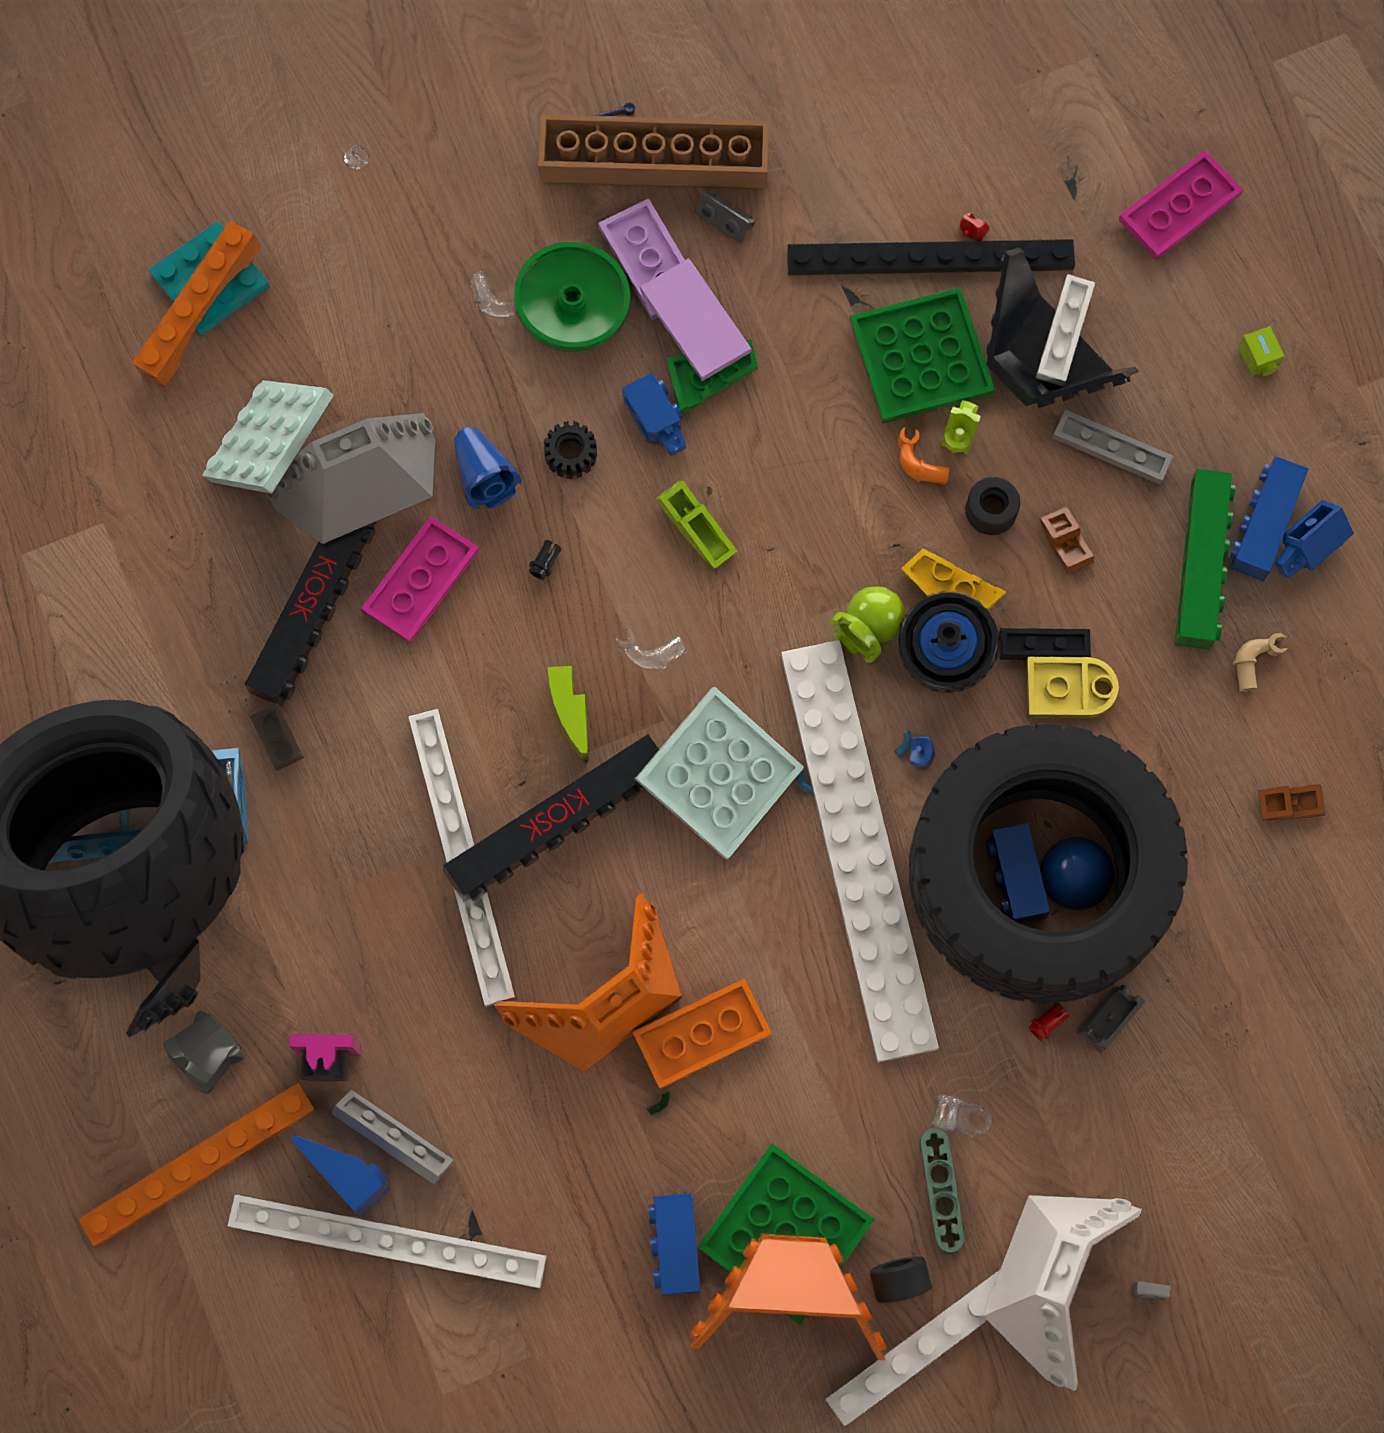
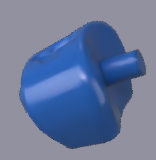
[910,735,935,767]

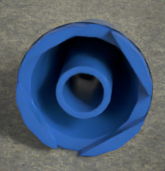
[454,427,522,509]

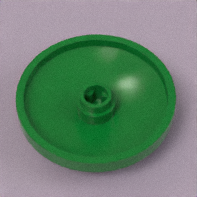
[514,242,630,352]

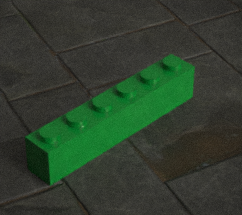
[1174,468,1236,650]

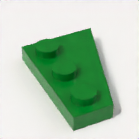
[667,339,758,414]

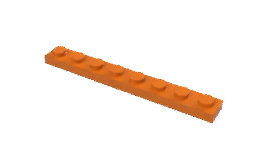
[78,1083,316,1247]

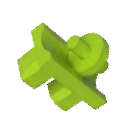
[941,401,981,455]

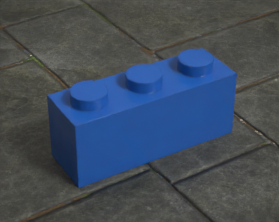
[986,823,1050,923]
[648,1193,700,1296]

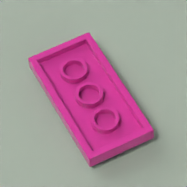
[1118,150,1243,260]
[361,515,480,644]

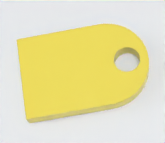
[1026,657,1119,718]

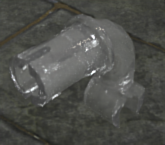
[469,272,518,318]
[615,628,687,669]

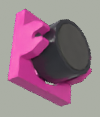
[289,1034,361,1082]

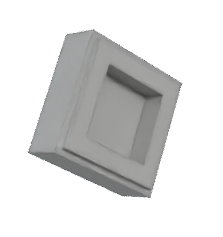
[1132,1281,1170,1300]

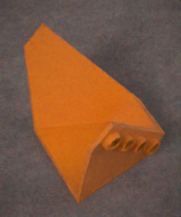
[494,892,682,1072]
[689,1234,887,1360]

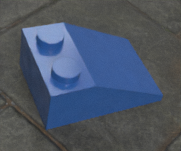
[290,1135,390,1216]

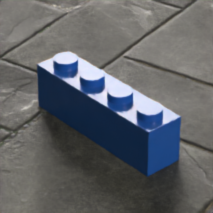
[1229,456,1309,581]

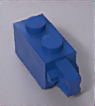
[622,372,686,456]
[1275,500,1354,578]

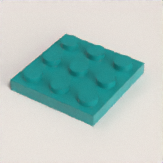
[148,221,270,336]

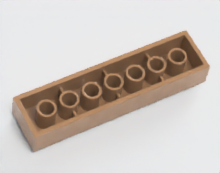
[538,114,769,189]

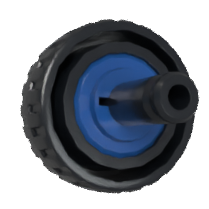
[898,591,999,693]

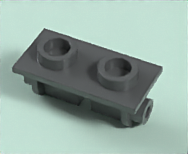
[695,191,755,243]

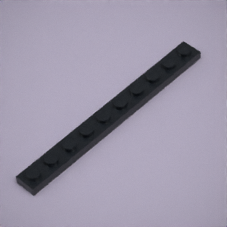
[787,239,1075,275]

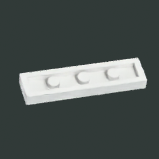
[1036,274,1095,386]

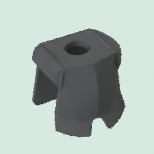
[163,1011,245,1093]

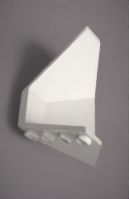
[983,1195,1142,1391]

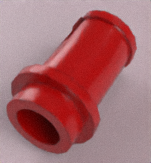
[1029,1002,1069,1041]

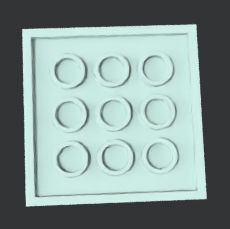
[202,380,334,494]
[635,687,804,859]

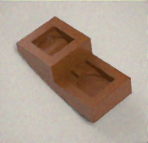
[1040,507,1094,574]
[1258,784,1326,821]

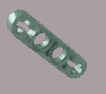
[920,1128,964,1253]

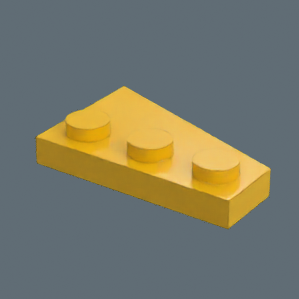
[901,548,1006,610]

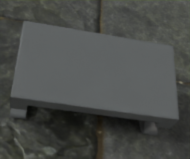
[1077,985,1145,1053]

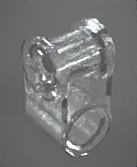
[929,1094,992,1138]

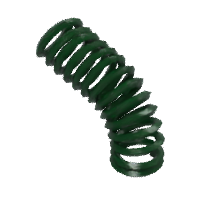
[647,1092,670,1115]

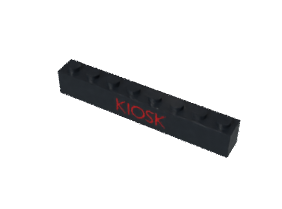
[244,521,377,707]
[443,734,659,902]

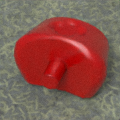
[959,213,990,241]

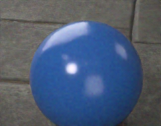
[1040,837,1114,910]

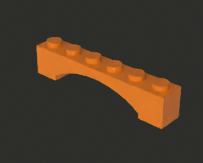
[132,220,262,387]

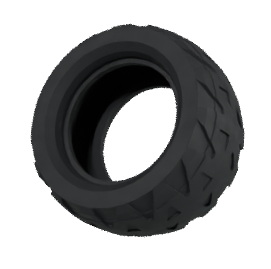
[0,700,244,979]

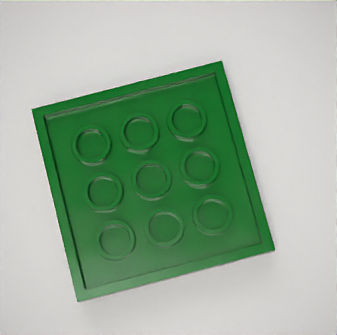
[849,287,995,424]
[697,1143,875,1325]

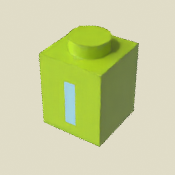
[1238,326,1285,377]

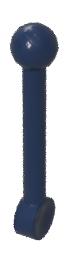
[583,103,635,116]

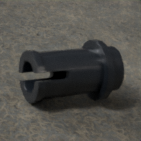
[529,540,561,580]

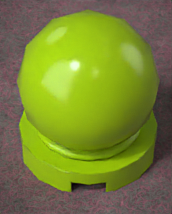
[828,586,905,663]

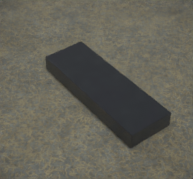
[999,628,1091,660]

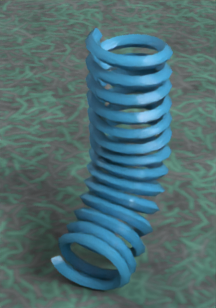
[894,730,913,756]
[796,769,813,793]

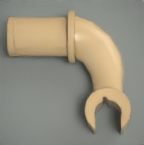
[1232,633,1288,692]

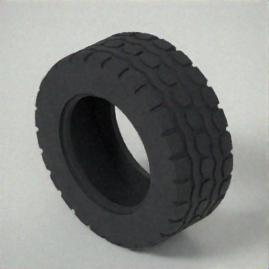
[909,723,1188,1004]

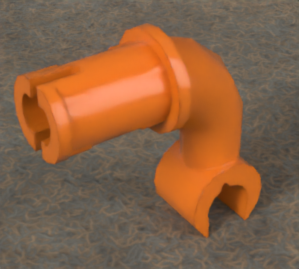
[897,427,949,485]

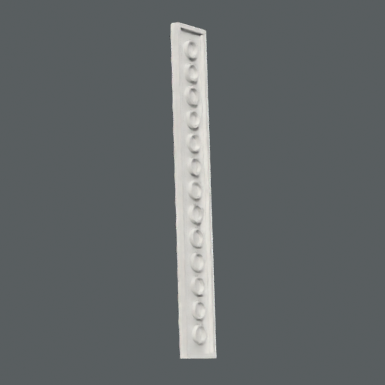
[781,640,939,1063]

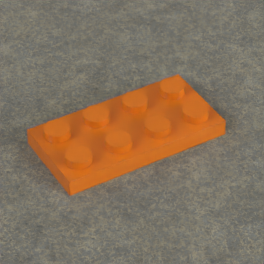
[632,978,772,1090]

